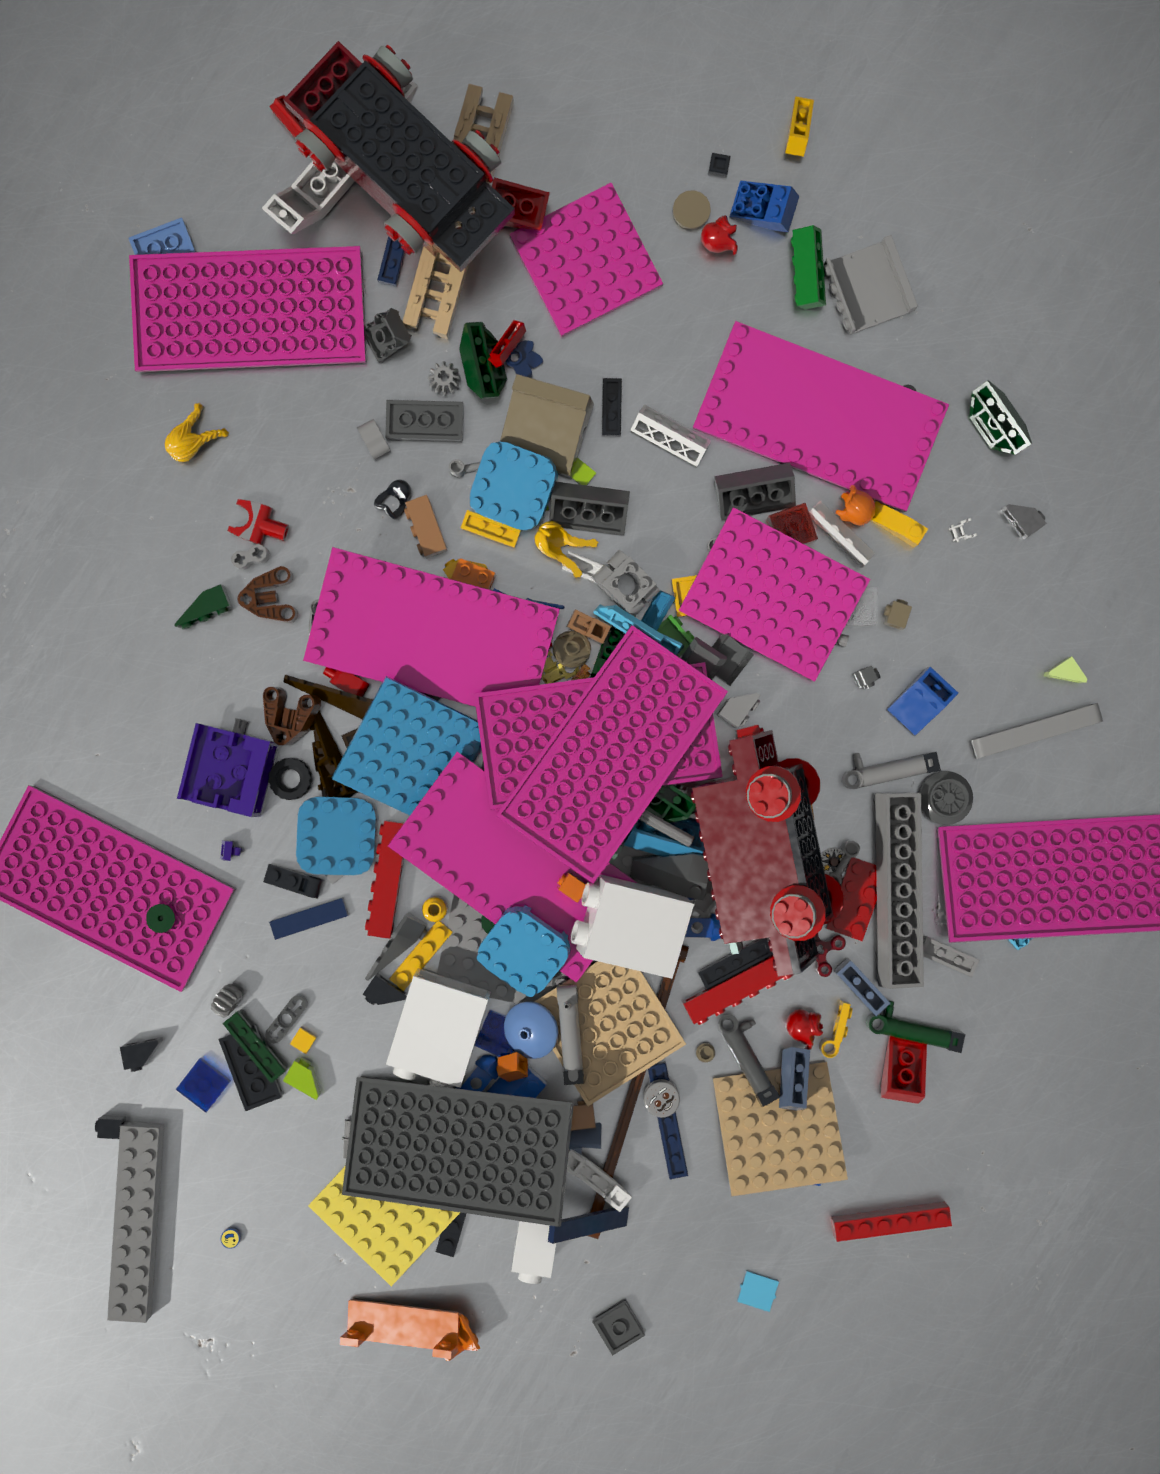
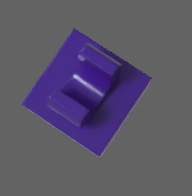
[220,840,241,861]

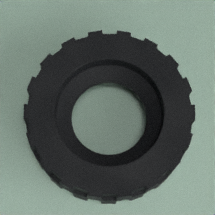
[268,758,313,800]

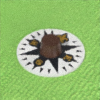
[821,847,847,875]

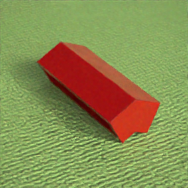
[269,95,306,138]
[488,320,526,368]

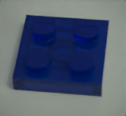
[176,1058,231,1113]

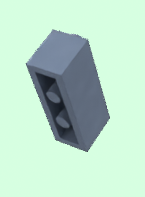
[834,958,890,1016]
[779,1047,810,1111]

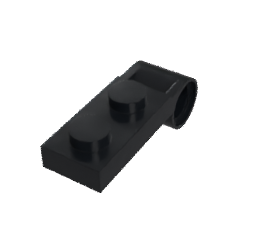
[263,864,323,899]

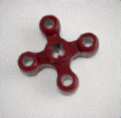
[815,933,846,977]

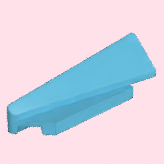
[593,604,684,656]

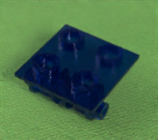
[474,1010,514,1057]

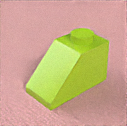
[283,1058,321,1100]

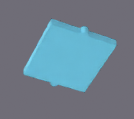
[737,1271,779,1312]

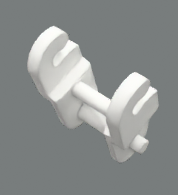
[949,518,977,542]

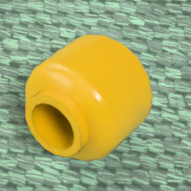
[422,896,448,922]

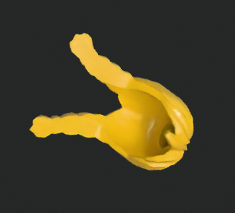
[165,403,229,462]
[535,521,599,578]

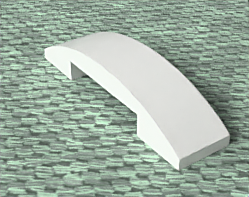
[567,1149,632,1212]

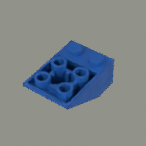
[729,181,799,232]
[887,667,958,735]

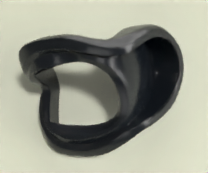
[374,479,411,519]

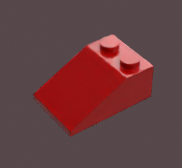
[492,177,550,231]
[881,1036,927,1104]

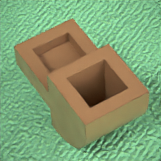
[566,609,611,644]

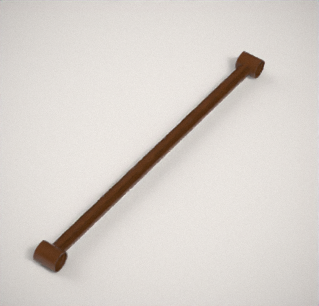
[588,944,689,1239]

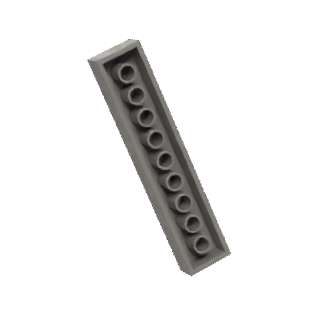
[875,793,924,989]
[107,1121,164,1323]

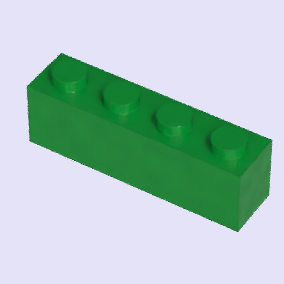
[791,225,826,310]

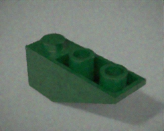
[174,584,233,630]
[590,627,625,678]

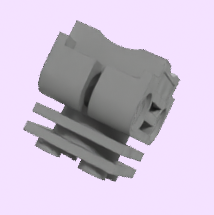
[591,550,660,617]

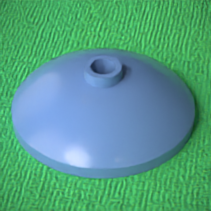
[504,1001,558,1059]

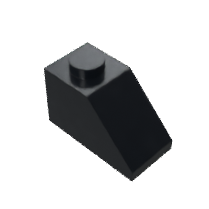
[363,973,408,1005]
[120,1037,163,1072]

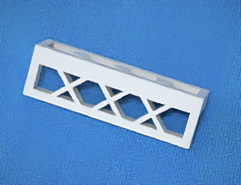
[630,404,711,467]
[806,501,875,568]

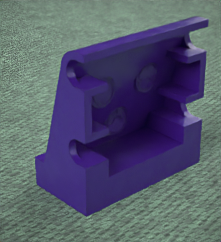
[177,723,278,817]

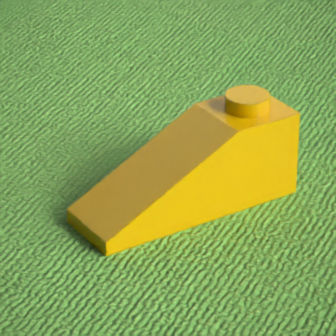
[785,96,814,157]
[871,501,928,548]

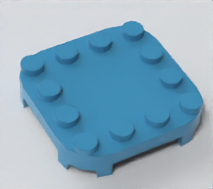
[470,441,558,530]
[296,797,376,875]
[477,905,571,997]

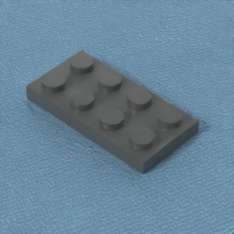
[385,400,463,441]

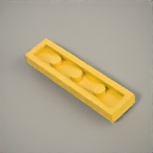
[389,921,452,991]

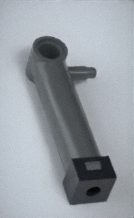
[718,1014,780,1107]

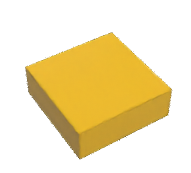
[290,1027,317,1054]

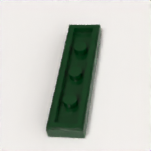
[222,1010,287,1083]

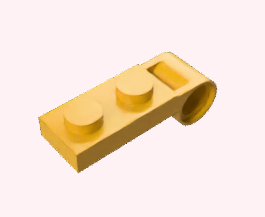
[819,1000,853,1058]

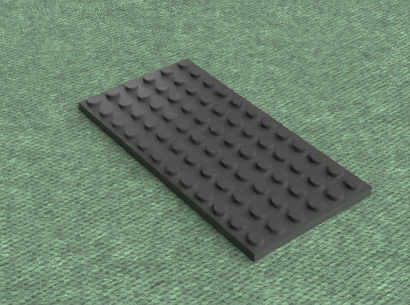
[342,1077,574,1227]

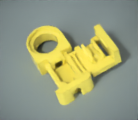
[541,651,579,684]

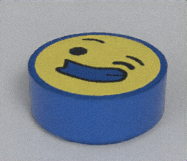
[220,1228,241,1249]

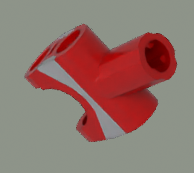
[227,499,289,545]

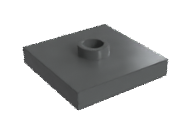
[592,1301,645,1356]

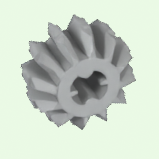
[428,361,461,395]
[211,984,242,1018]

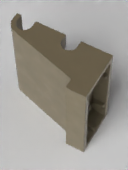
[500,374,594,477]

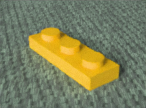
[460,510,521,548]

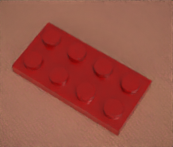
[826,857,877,942]

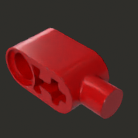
[323,667,370,697]

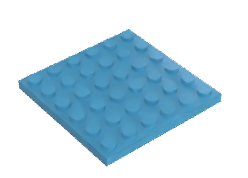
[332,676,481,815]

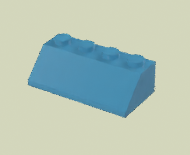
[624,819,705,857]

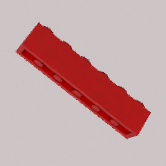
[365,820,404,939]
[682,955,794,1025]
[831,1201,952,1242]

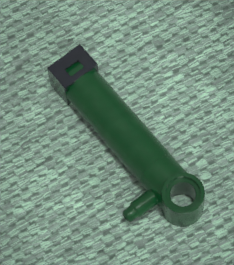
[866,1000,966,1053]

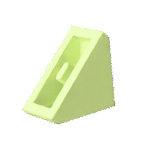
[1044,656,1087,683]

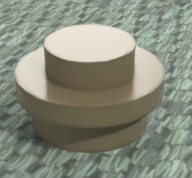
[696,1043,715,1062]

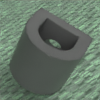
[853,666,881,689]

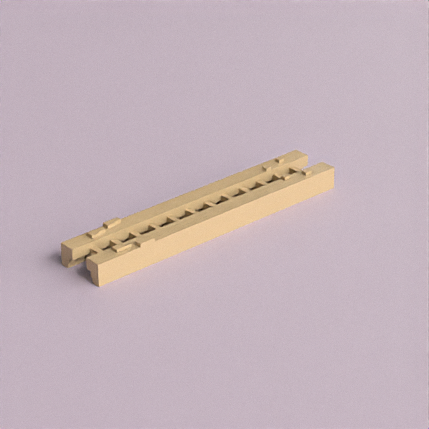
[402,84,514,339]

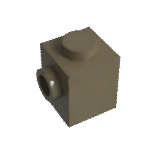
[884,599,912,630]

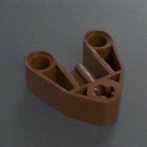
[237,566,298,623]
[263,687,321,746]

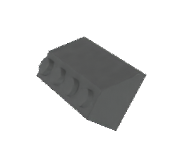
[714,463,796,520]
[549,482,630,535]

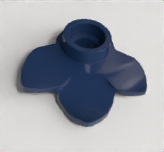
[506,340,543,378]

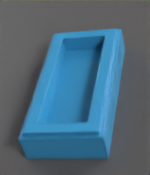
[641,590,675,631]

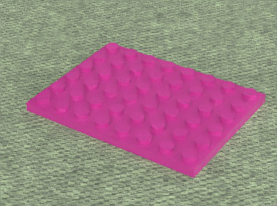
[679,507,871,682]

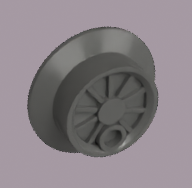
[920,771,973,825]

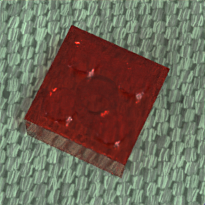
[767,503,818,545]

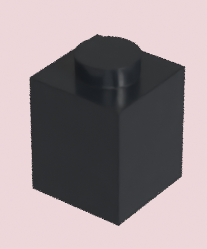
[95,1115,126,1139]

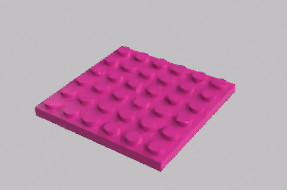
[510,183,663,337]

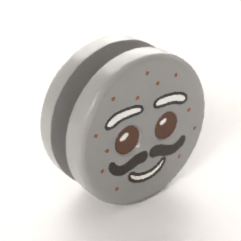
[644,1079,680,1117]

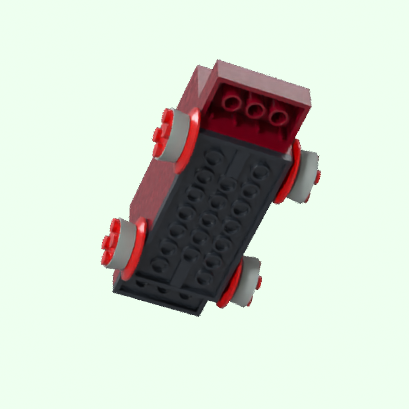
[283,41,515,272]
[691,730,844,977]

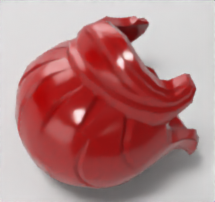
[701,215,738,255]
[786,1009,824,1050]

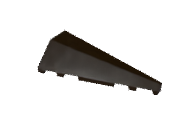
[283,675,373,720]
[309,706,358,798]

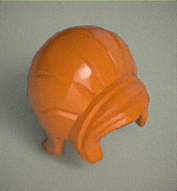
[835,485,876,526]

